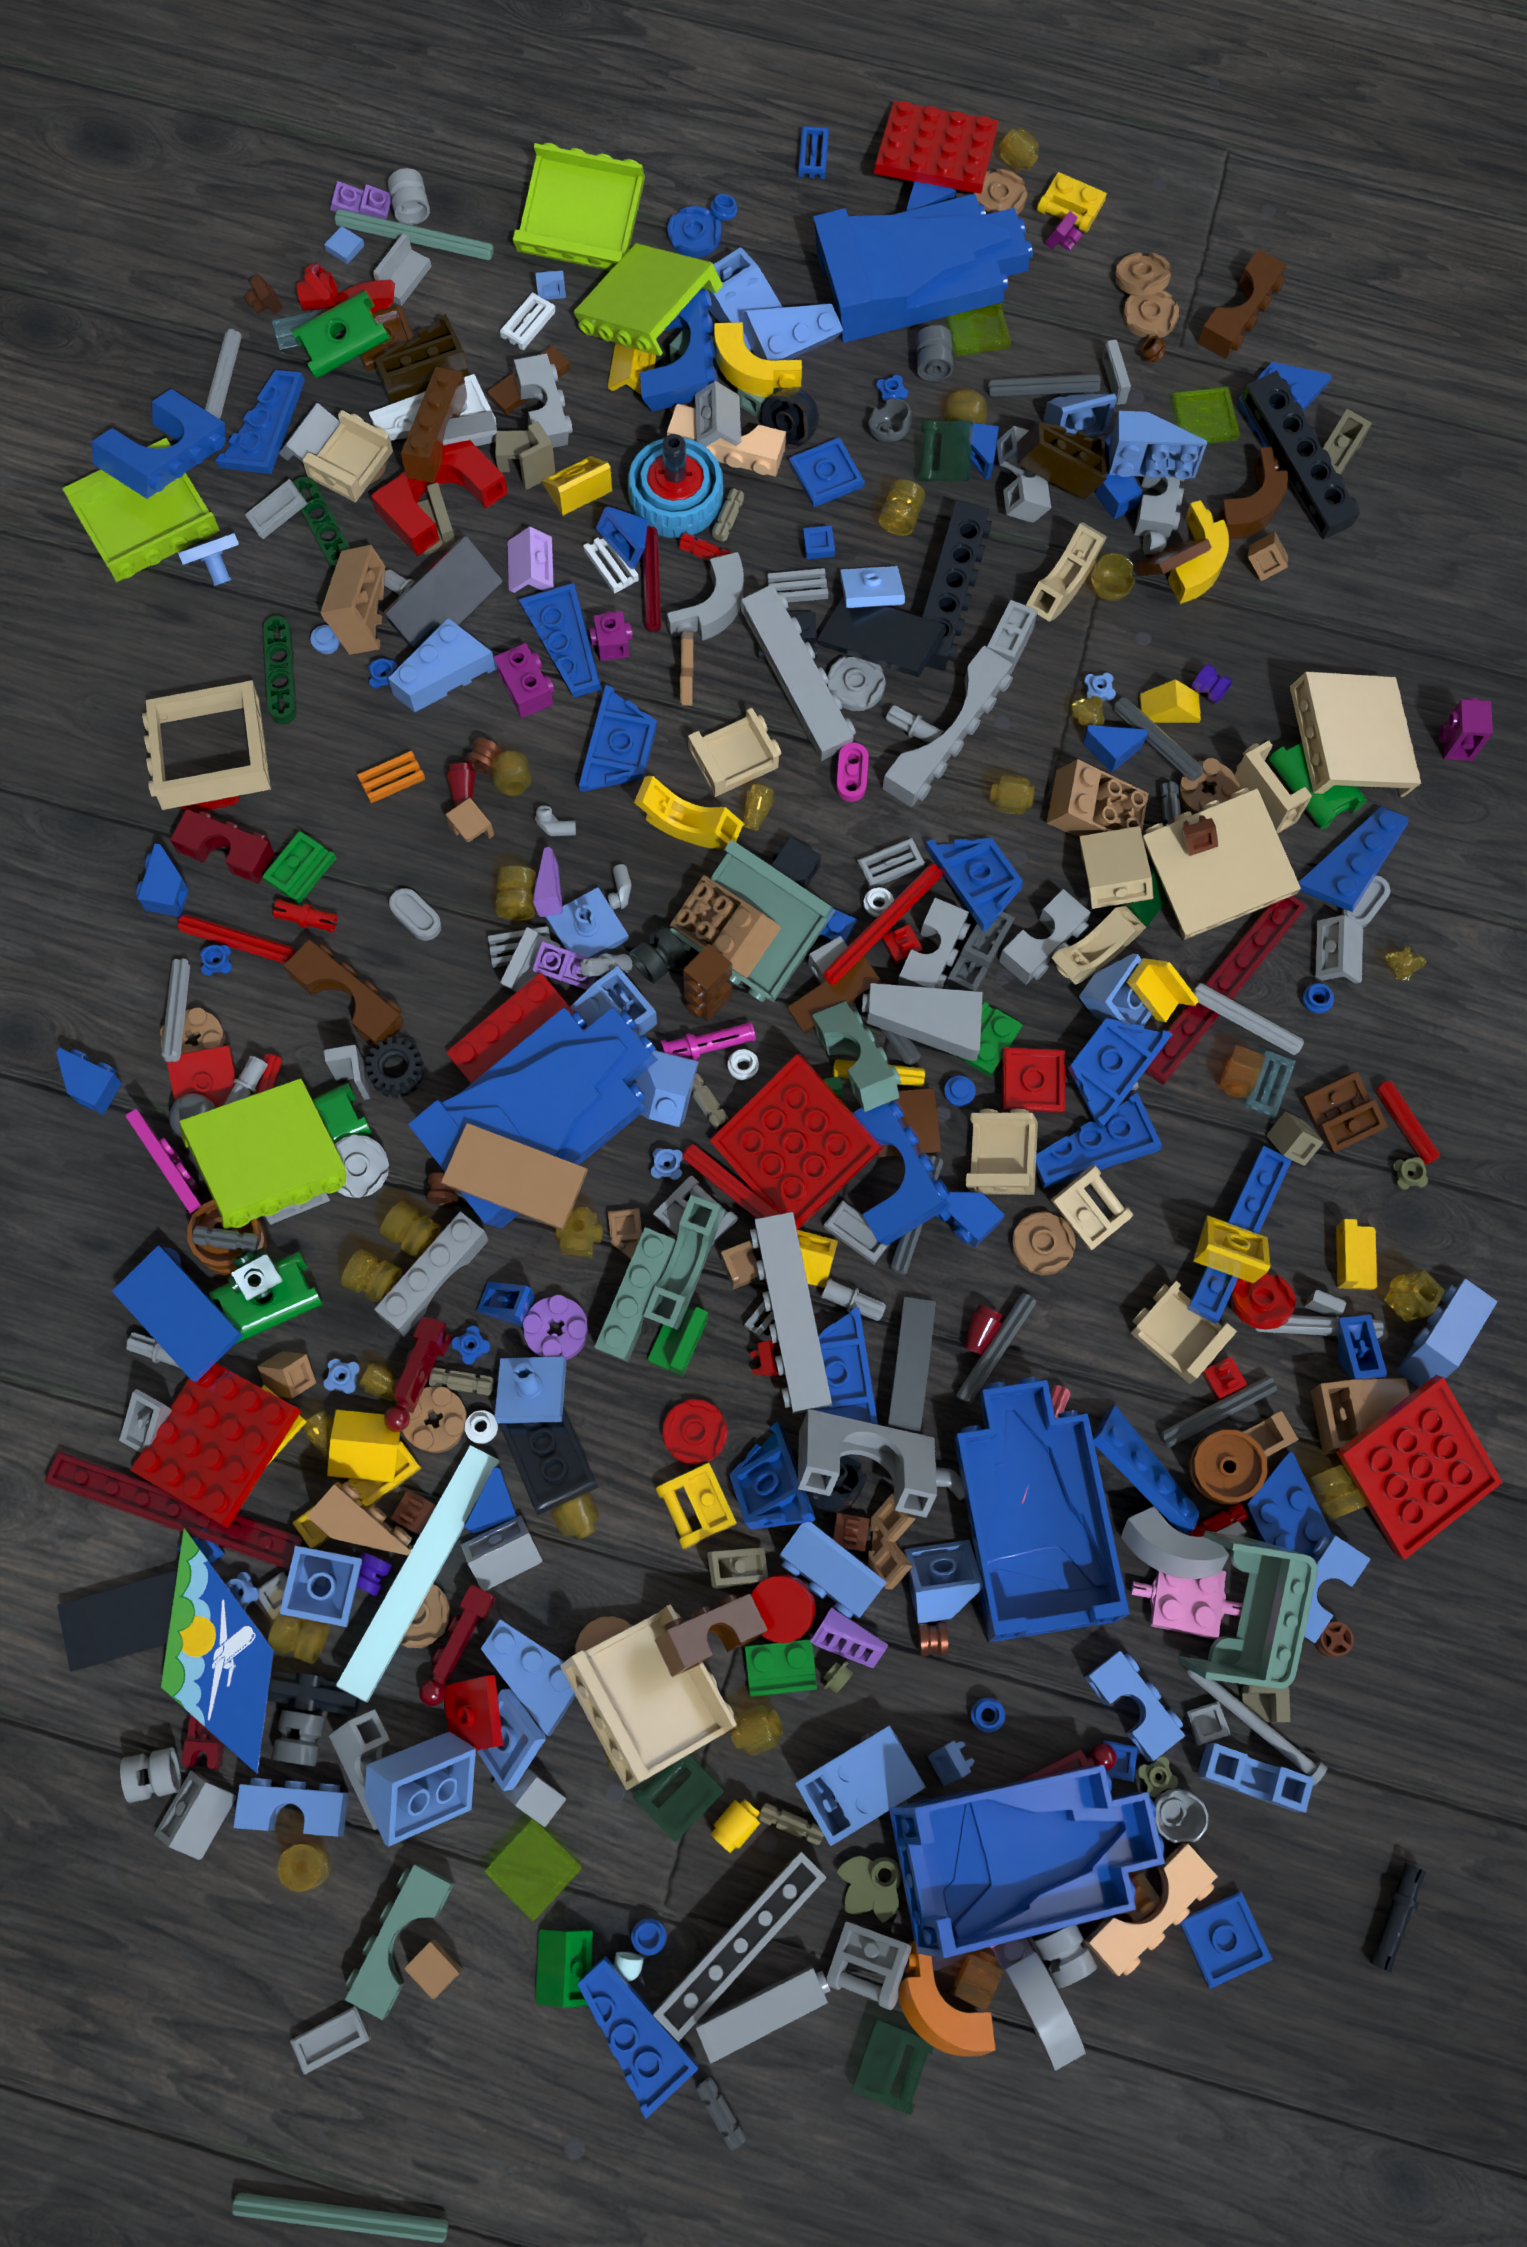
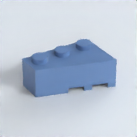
[739,304,843,360]
[388,618,496,712]
[1396,1278,1498,1387]
[481,1620,576,1736]

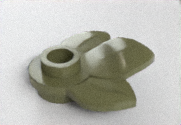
[837,1856,902,1923]

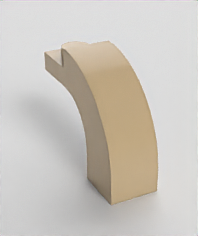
[1026,522,1107,622]
[1052,906,1146,985]

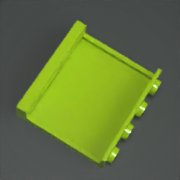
[513,143,645,271]
[574,243,723,356]
[62,438,220,583]
[179,1079,346,1230]

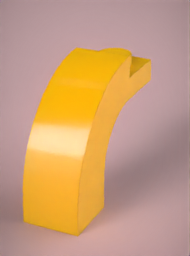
[714,322,802,398]
[1168,500,1229,604]
[634,776,744,849]

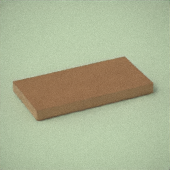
[441,1123,588,1230]

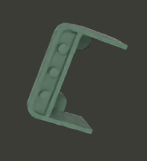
[1177,1531,1317,1689]

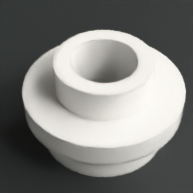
[864,887,894,917]
[728,1049,759,1080]
[465,1410,498,1444]

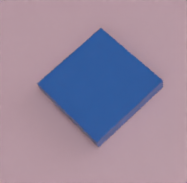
[789,437,865,508]
[1179,1891,1272,1989]

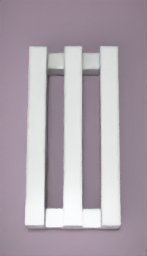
[500,292,556,350]
[584,538,639,594]

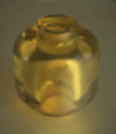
[999,128,1040,172]
[491,751,532,796]
[990,774,1035,815]
[550,1493,600,1540]
[731,1705,784,1756]

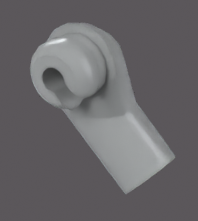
[535,805,576,836]
[608,864,632,910]
[936,1467,965,1501]

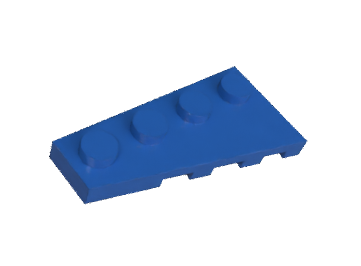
[519,583,602,698]
[1298,807,1409,913]
[1036,1092,1162,1188]
[1093,1405,1200,1535]

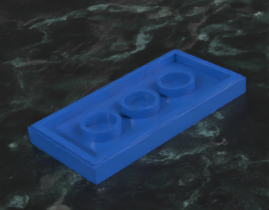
[112,1245,243,1382]

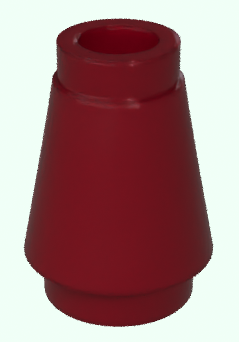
[446,763,476,808]
[964,1305,1003,1355]

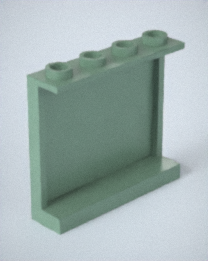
[670,839,835,1002]

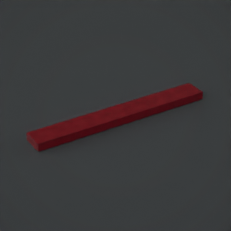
[1145,896,1307,1085]
[44,1451,305,1571]

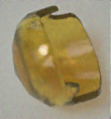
[944,389,987,430]
[1091,553,1136,601]

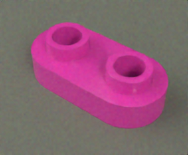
[836,743,869,802]

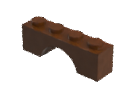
[1198,249,1287,359]
[401,367,467,483]
[283,940,404,1049]

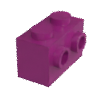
[494,643,555,718]
[1439,698,1493,761]

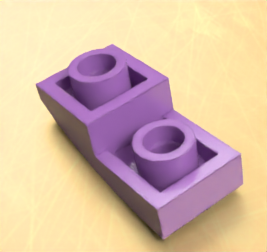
[330,181,392,219]
[532,941,596,990]

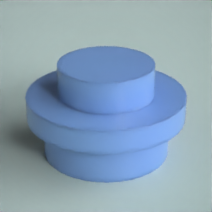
[311,625,340,654]

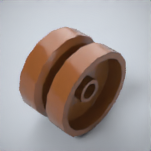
[187,1200,267,1277]
[1187,1430,1268,1505]

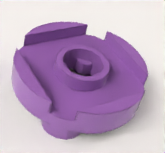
[523,1295,588,1360]

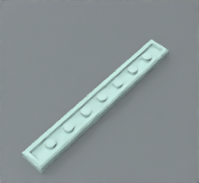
[336,1445,500,1703]

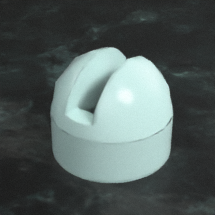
[614,1952,643,1981]

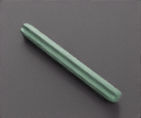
[335,209,494,260]
[232,2193,448,2243]

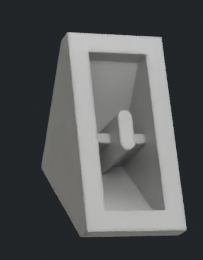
[119,1389,172,1453]
[492,1767,567,1827]

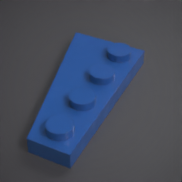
[216,370,305,474]
[578,1956,699,2119]

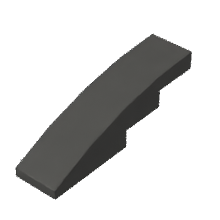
[943,911,1015,991]
[888,1297,936,1431]

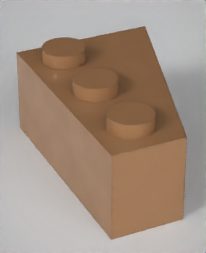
[320,545,385,655]

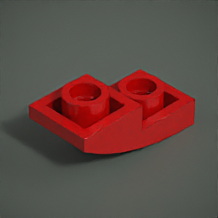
[337,280,395,314]

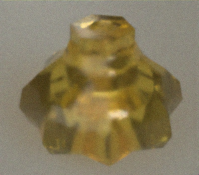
[1071,696,1105,726]
[1386,946,1426,980]

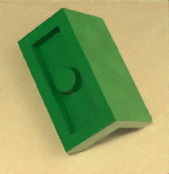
[648,1307,709,1377]
[536,1929,593,2008]

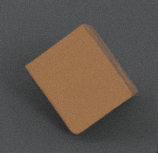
[1248,532,1288,581]
[446,798,494,842]
[721,1241,760,1290]
[257,1351,316,1399]
[1243,1411,1299,1457]
[404,1939,463,1999]

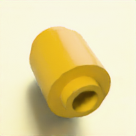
[710,1799,760,1854]

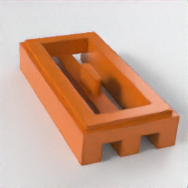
[357,751,425,803]

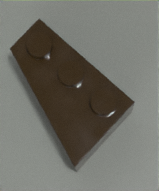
[375,313,470,404]
[1017,421,1107,499]

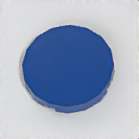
[667,206,722,258]

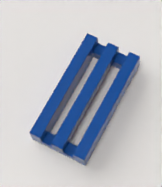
[798,126,829,179]

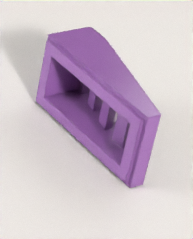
[533,847,563,917]
[810,1608,888,1668]

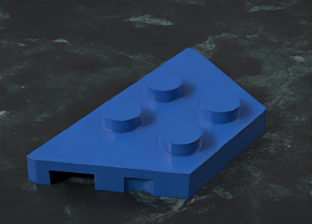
[1237,362,1332,447]
[579,685,657,792]
[926,838,1023,931]
[1068,1018,1172,1128]
[815,1308,878,1425]
[729,1422,815,1530]
[1244,1452,1331,1559]

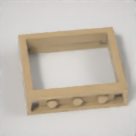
[142,680,271,810]

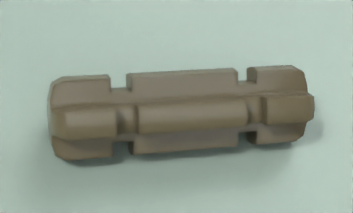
[712,488,744,542]
[691,1072,729,1129]
[429,1368,494,1396]
[759,1803,824,1845]

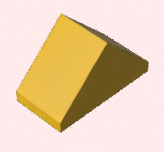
[1139,679,1201,723]

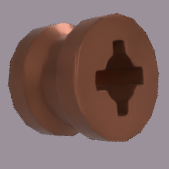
[465,738,502,774]
[426,1173,458,1206]
[918,1621,948,1657]
[1314,1622,1354,1657]

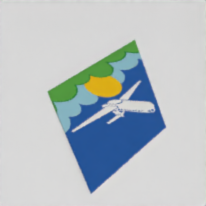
[161,1528,274,1773]

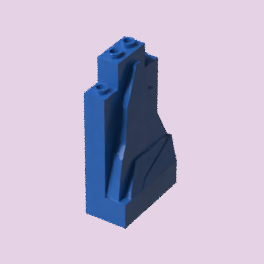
[813,194,1033,343]
[408,1007,658,1229]
[954,1377,1129,1643]
[889,1765,1165,1958]

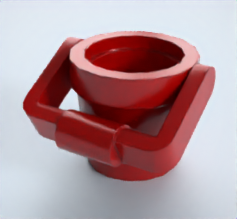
[297,263,338,311]

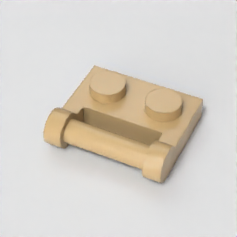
[1051,1164,1133,1250]

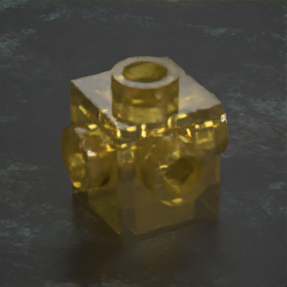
[556,1207,603,1258]
[1385,1269,1445,1321]

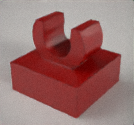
[882,924,923,966]
[750,1340,786,1378]
[1201,1356,1247,1401]

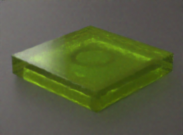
[946,303,1011,356]
[1172,387,1240,444]
[484,1819,583,1922]

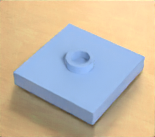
[840,566,905,608]

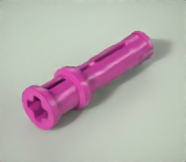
[660,1022,756,1060]

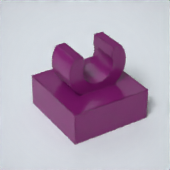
[1044,211,1082,251]

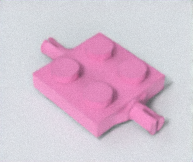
[1130,1570,1243,1640]

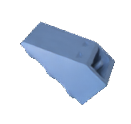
[708,247,783,351]
[1109,411,1207,480]
[571,966,657,1037]
[795,1726,926,1846]

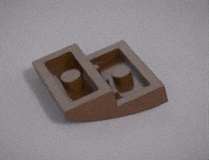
[1299,1071,1388,1153]
[877,1088,941,1157]

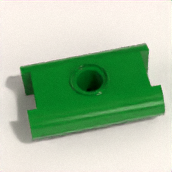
[292,290,391,379]
[1268,742,1367,830]
[312,1083,372,1144]
[209,1251,323,1346]

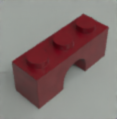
[170,809,275,885]

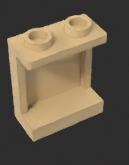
[302,410,393,503]
[688,708,781,797]
[1234,741,1312,834]
[1080,826,1153,909]
[966,1109,1038,1195]
[1130,1281,1237,1384]

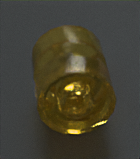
[878,479,926,536]
[495,866,537,921]
[379,1200,441,1260]
[341,1249,402,1304]
[1310,1464,1368,1521]
[268,1614,330,1664]
[277,1843,331,1892]

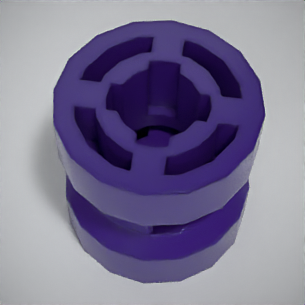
[1191,663,1233,704]
[356,1551,392,1596]

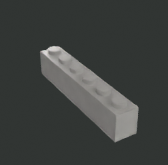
[741,584,856,761]
[750,1212,832,1414]
[653,1851,827,2042]

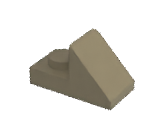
[1323,409,1372,475]
[707,1548,769,1590]

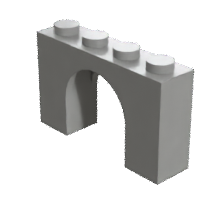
[798,1409,937,1518]

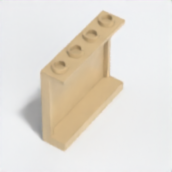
[1290,672,1421,797]
[1143,788,1301,940]
[560,1604,737,1791]

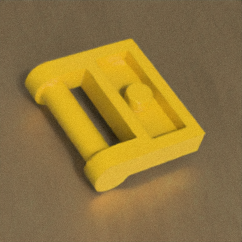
[1037,172,1107,233]
[656,1463,737,1549]

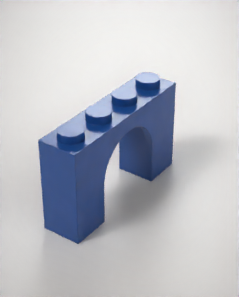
[640,287,718,412]
[92,389,225,499]
[853,1100,951,1246]

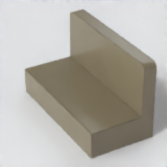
[519,421,555,489]
[417,483,456,555]

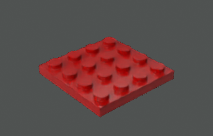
[874,101,999,194]
[446,972,587,1084]
[709,1054,884,1230]
[130,1363,301,1528]
[1336,1375,1503,1560]

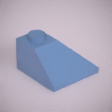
[1044,394,1117,437]
[1079,953,1152,1026]
[629,1050,699,1127]
[904,1540,983,1624]
[279,1546,363,1627]

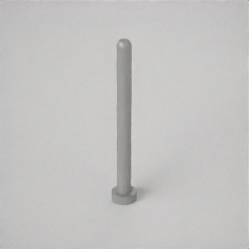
[1187,1669,1327,1786]

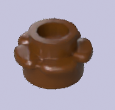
[1140,335,1166,362]

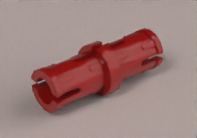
[273,899,338,933]

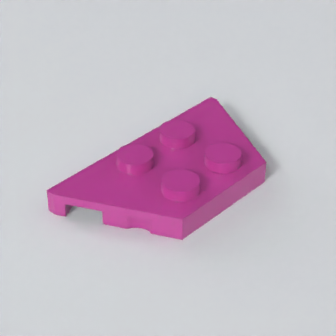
[125,1109,201,1213]

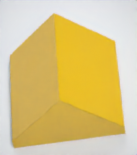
[541,456,612,516]
[1193,1215,1270,1283]
[327,1410,400,1483]

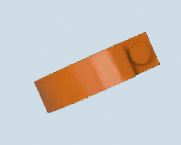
[898,1941,996,2056]

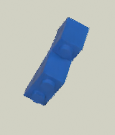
[1095,433,1142,520]

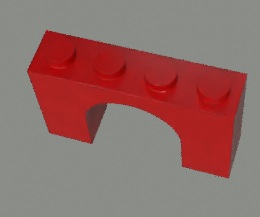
[371,440,508,556]

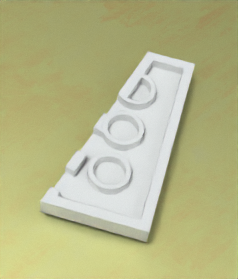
[369,374,496,440]

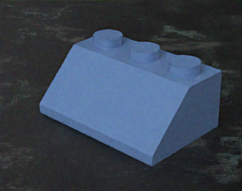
[779,1522,887,1620]
[364,1731,476,1847]

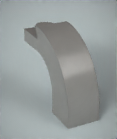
[667,552,744,641]
[1121,1506,1247,1579]
[992,1938,1086,2071]

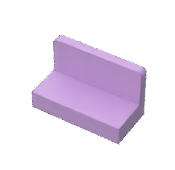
[508,527,554,593]

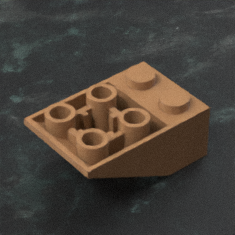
[1047,759,1149,836]
[670,875,782,978]
[1310,1378,1410,1455]
[307,1482,413,1556]

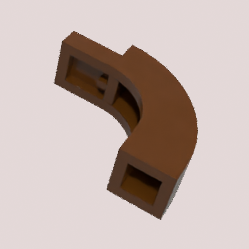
[1217,447,1288,540]

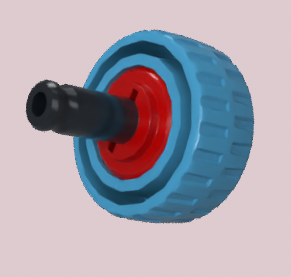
[628,434,723,538]

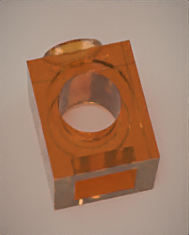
[1218,1045,1266,1098]
[951,1950,1004,2012]

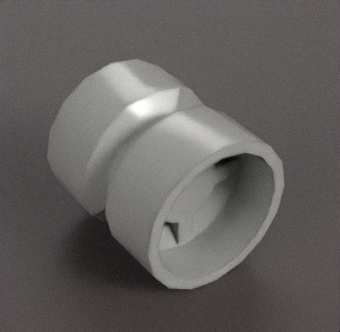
[388,168,430,225]
[120,1747,181,1803]
[1034,1925,1098,1989]

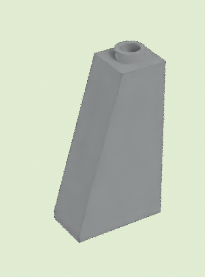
[862,983,983,1061]
[696,1966,830,2064]

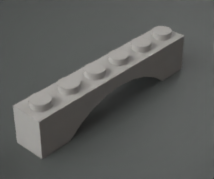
[882,646,1013,807]

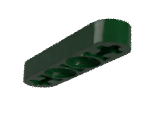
[293,476,351,572]
[263,616,297,725]

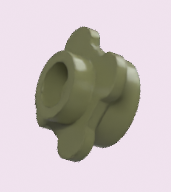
[1393,1157,1428,1190]
[823,1661,854,1694]
[1138,1756,1178,1798]

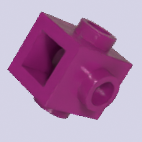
[589,611,633,661]

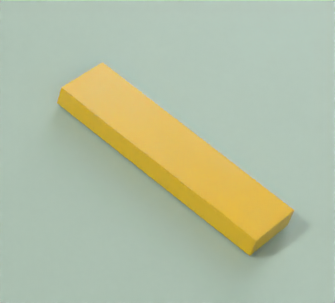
[292,1441,421,1549]

